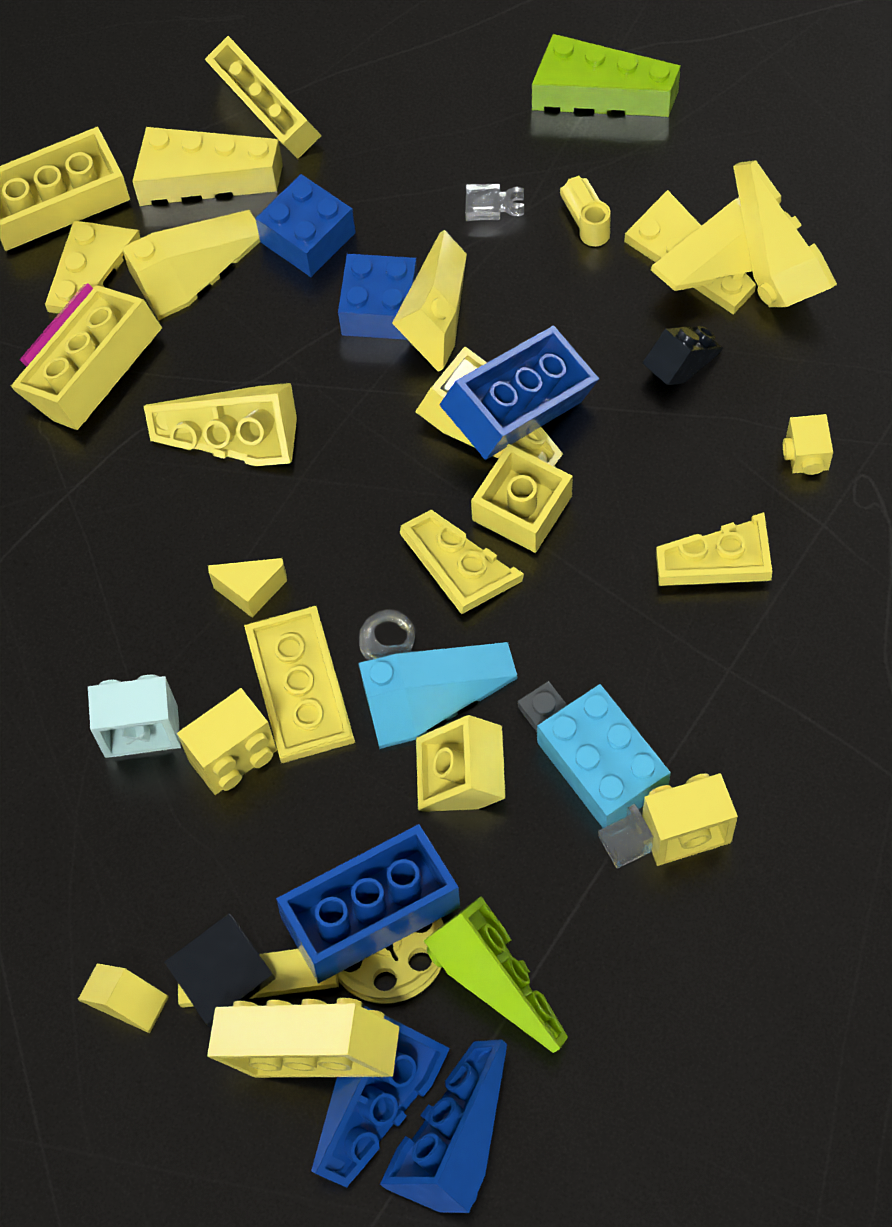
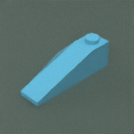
[359,642,517,749]

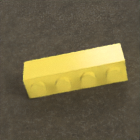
[205,36,322,159]

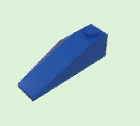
[311,1006,450,1188]
[380,1040,507,1213]

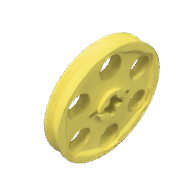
[338,918,444,1004]

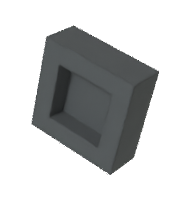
[517,681,567,732]

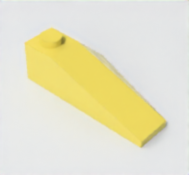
[651,197,752,291]

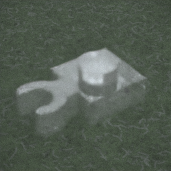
[466,184,524,221]

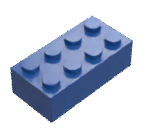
[439,325,599,460]
[276,824,460,984]

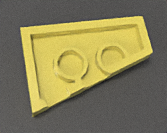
[45,220,141,314]
[400,510,524,614]
[656,512,772,586]

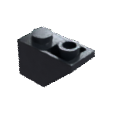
[643,326,723,385]

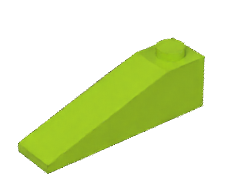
[424,896,568,1053]

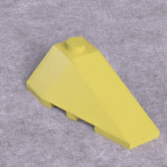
[733,160,837,307]
[122,210,260,321]
[392,230,467,372]
[415,347,563,466]
[144,383,297,466]

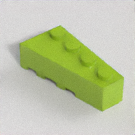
[532,34,681,117]

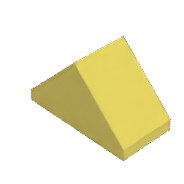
[208,558,287,618]
[78,963,169,1033]

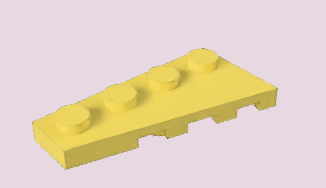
[624,190,756,315]

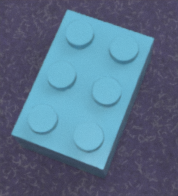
[537,684,671,832]

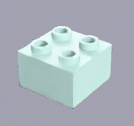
[88,675,181,758]

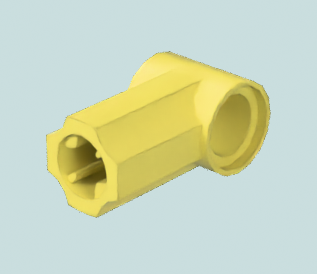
[560,176,611,247]

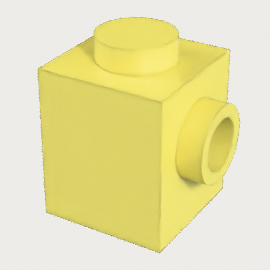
[783,414,833,475]

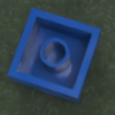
[255,174,356,277]
[338,254,418,340]

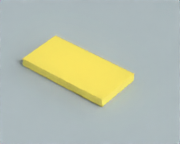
[244,606,355,763]

